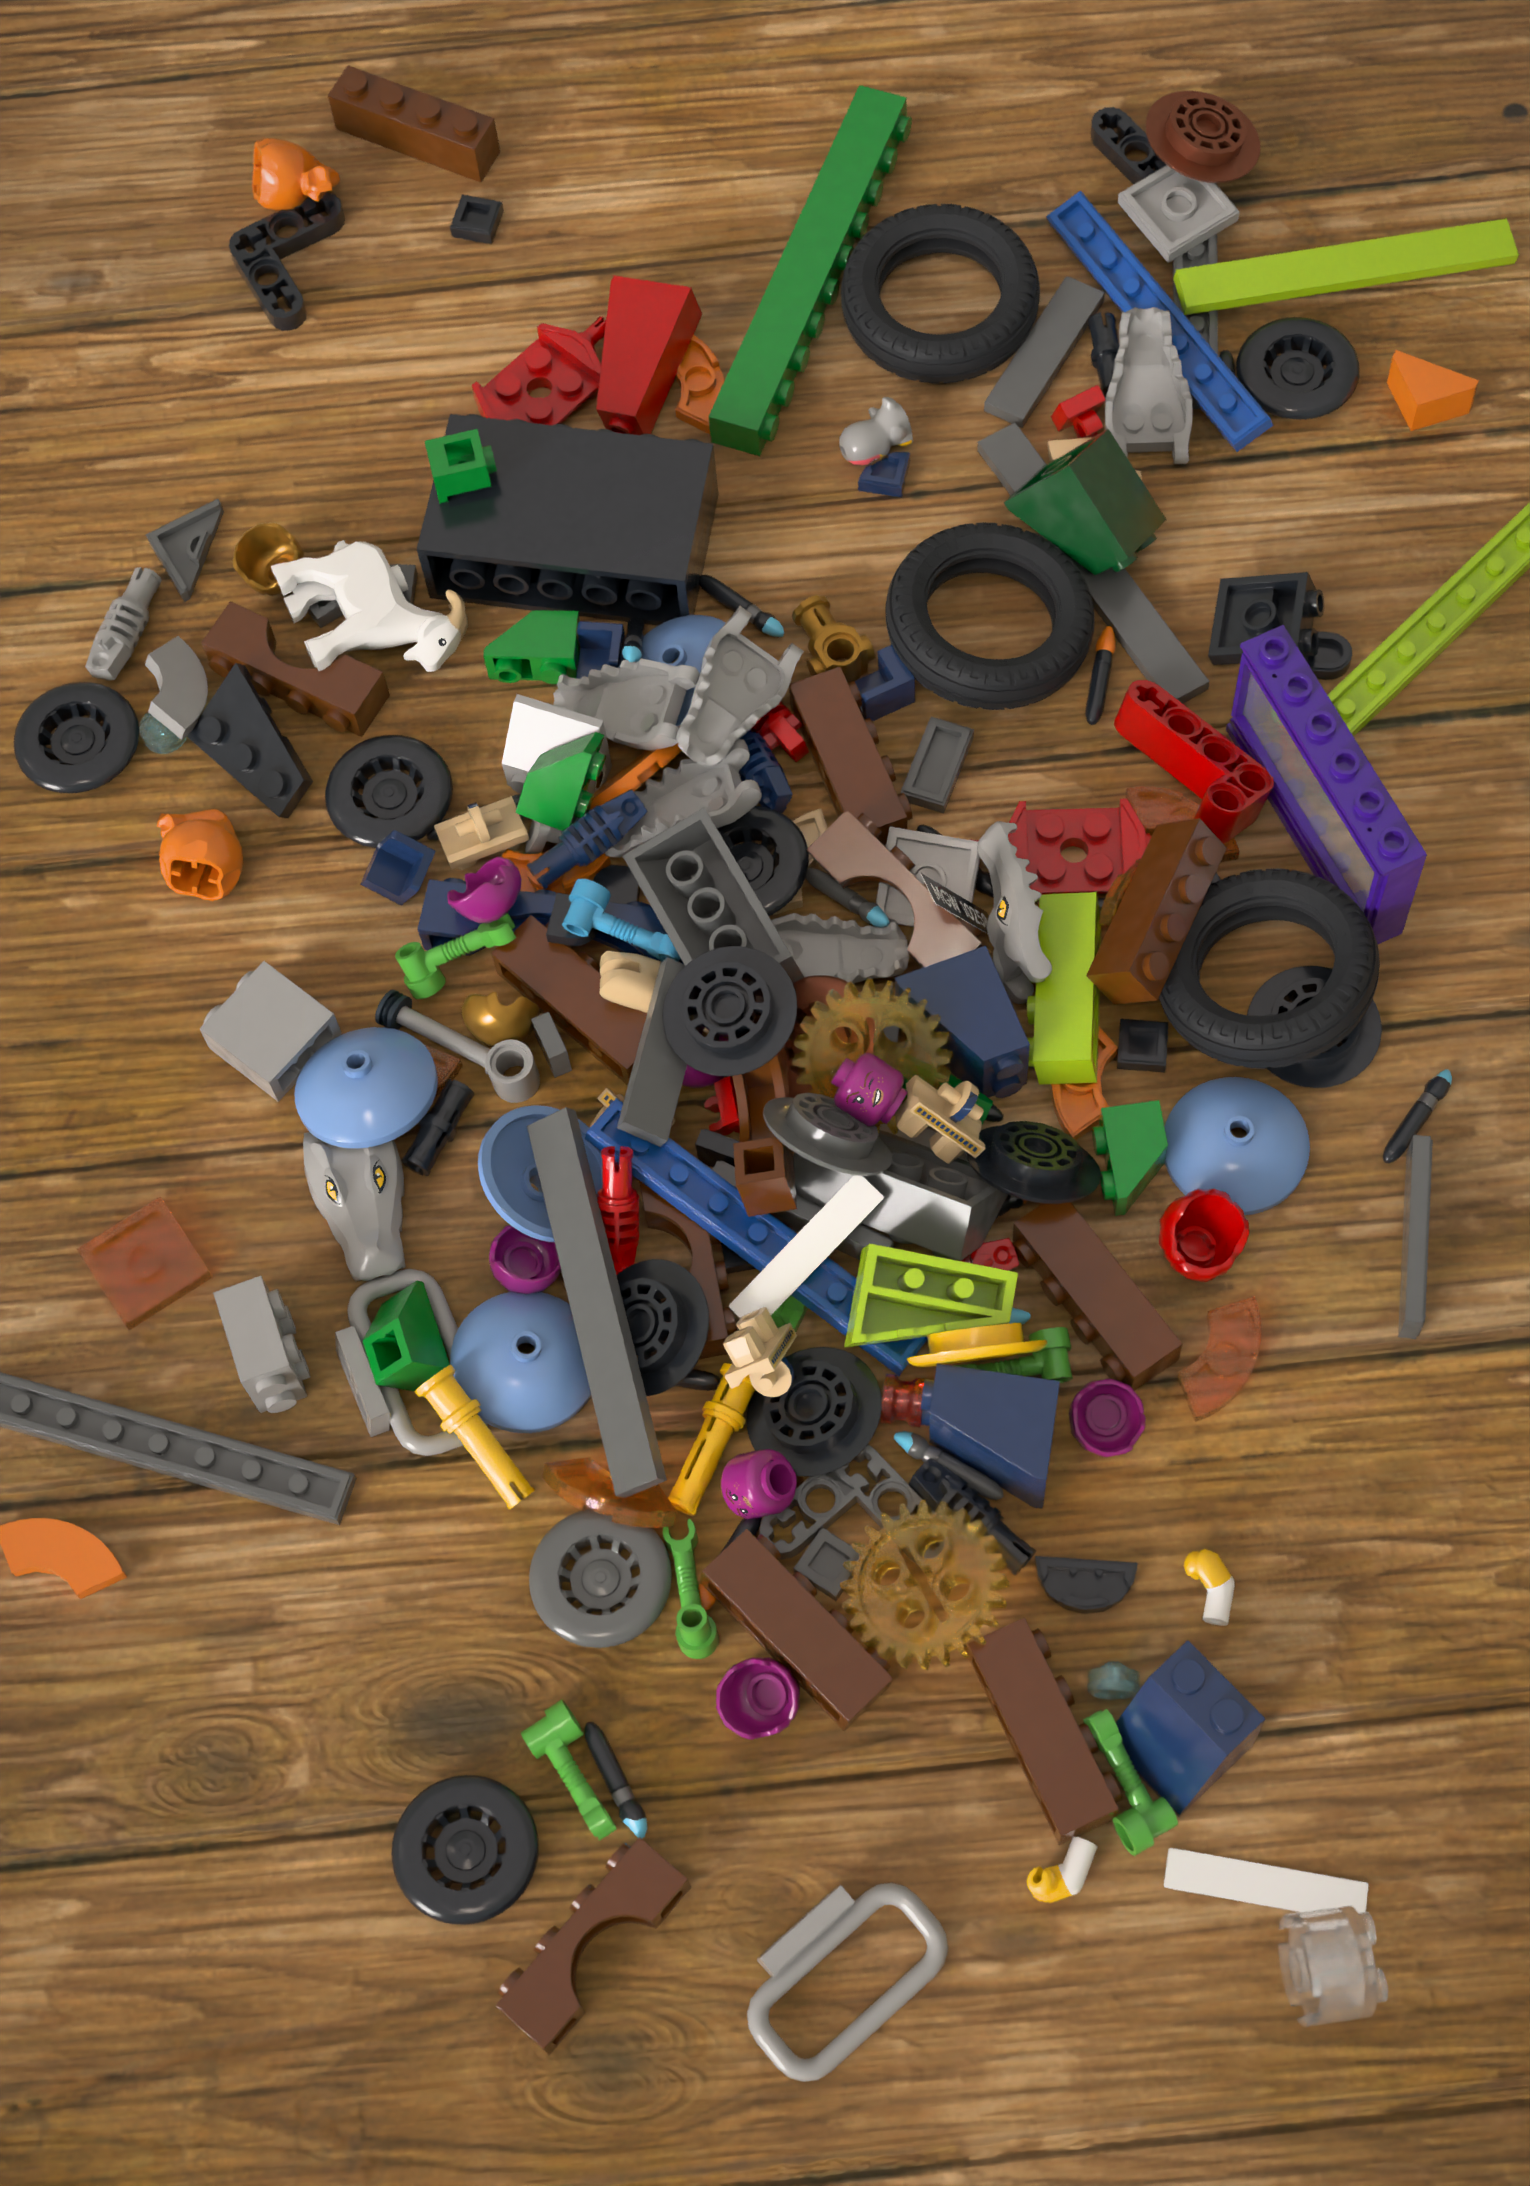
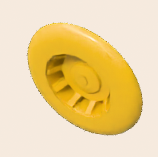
[906,1323,1048,1367]

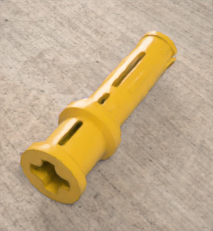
[666,1363,756,1516]
[415,1364,535,1510]

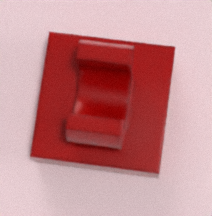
[1051,385,1106,438]
[704,1076,740,1136]

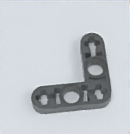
[759,1445,950,1567]

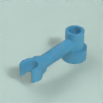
[562,879,680,962]

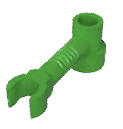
[395,913,516,999]
[954,1327,1073,1384]
[663,1519,719,1659]
[521,1699,617,1841]
[1083,1709,1178,1856]

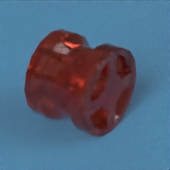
[880,1374,926,1428]

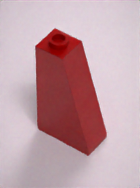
[596,275,702,435]

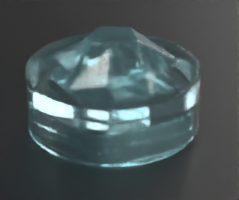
[139,712,187,754]
[1087,1661,1140,1699]

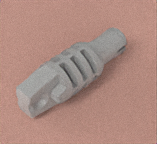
[85,567,162,680]

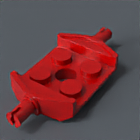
[472,316,606,425]
[970,798,1152,895]

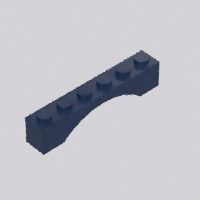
[417,878,684,964]

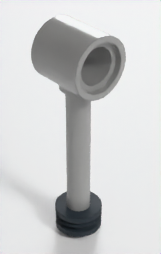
[375,989,540,1103]

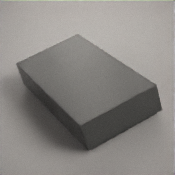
[900,717,974,814]

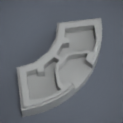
[145,636,208,740]

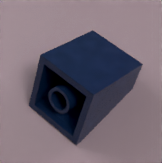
[895,946,1030,1098]
[921,1364,1060,1509]
[1116,1640,1265,1817]

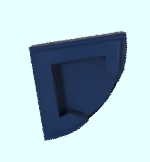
[858,452,910,498]

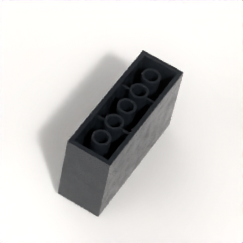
[417,414,719,626]

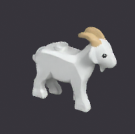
[271,540,468,672]

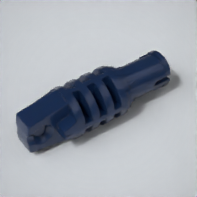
[738,730,793,813]
[527,790,648,890]

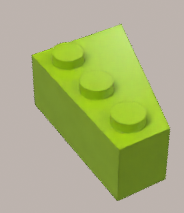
[844,1243,1018,1348]

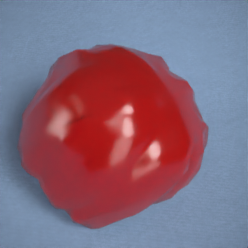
[1159,1188,1249,1282]

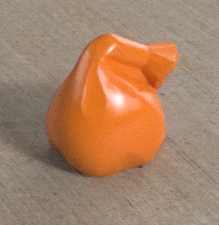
[252,138,340,211]
[157,809,243,901]

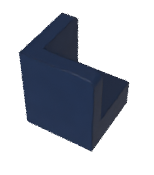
[576,621,625,679]
[854,645,915,721]
[360,830,436,905]

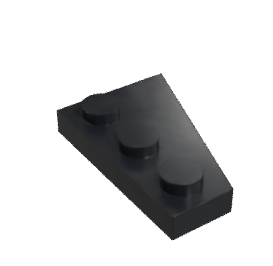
[187,663,313,819]

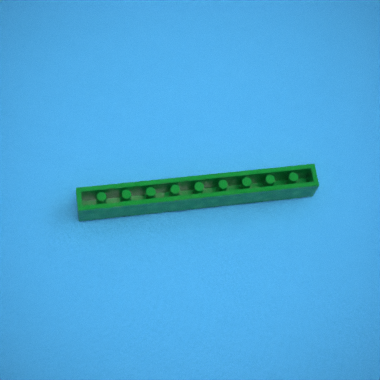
[708,85,912,456]

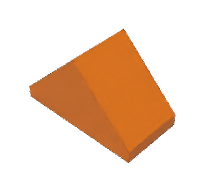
[1387,350,1479,431]

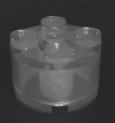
[1278,1905,1388,2027]

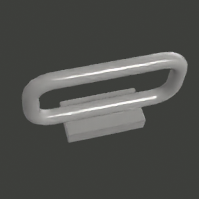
[335,1269,488,1456]
[747,1883,948,2082]

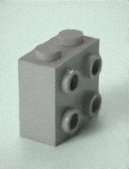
[200,961,342,1102]
[213,1276,311,1413]

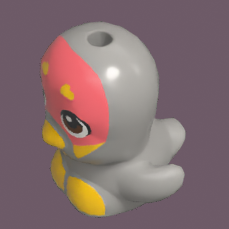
[839,397,913,466]

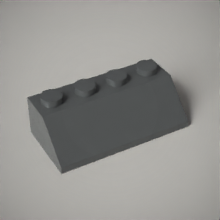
[622,807,804,1002]
[793,1129,1008,1261]

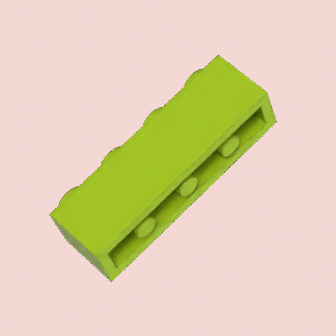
[1027,892,1102,1085]

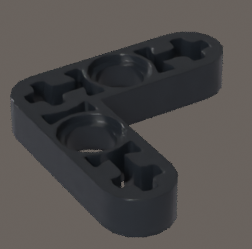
[1090,107,1166,185]
[229,192,345,331]

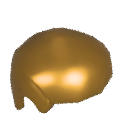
[233,523,304,596]
[461,991,540,1046]

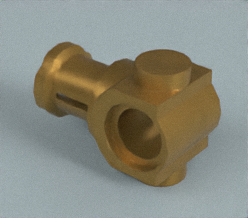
[792,595,876,682]

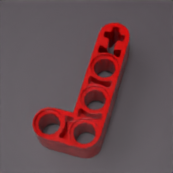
[1114,680,1274,844]

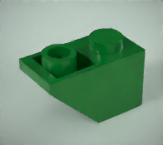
[483,610,580,684]
[515,732,606,831]
[1092,1100,1168,1216]
[363,1281,450,1392]

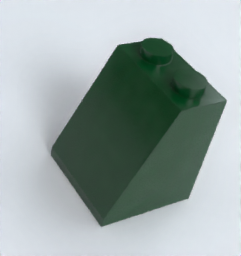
[1004,429,1167,575]

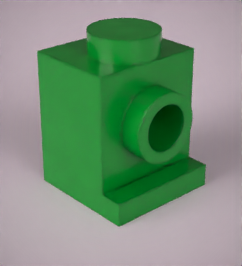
[424,429,497,504]

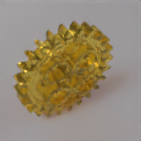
[792,979,953,1135]
[840,1500,1010,1670]

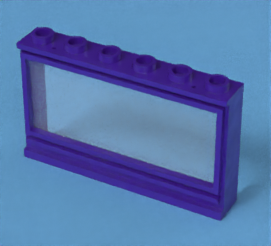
[1226,625,1427,945]

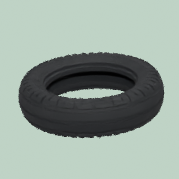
[841,204,1040,383]
[885,523,1095,710]
[1159,868,1380,1068]

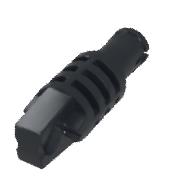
[908,1458,1036,1576]

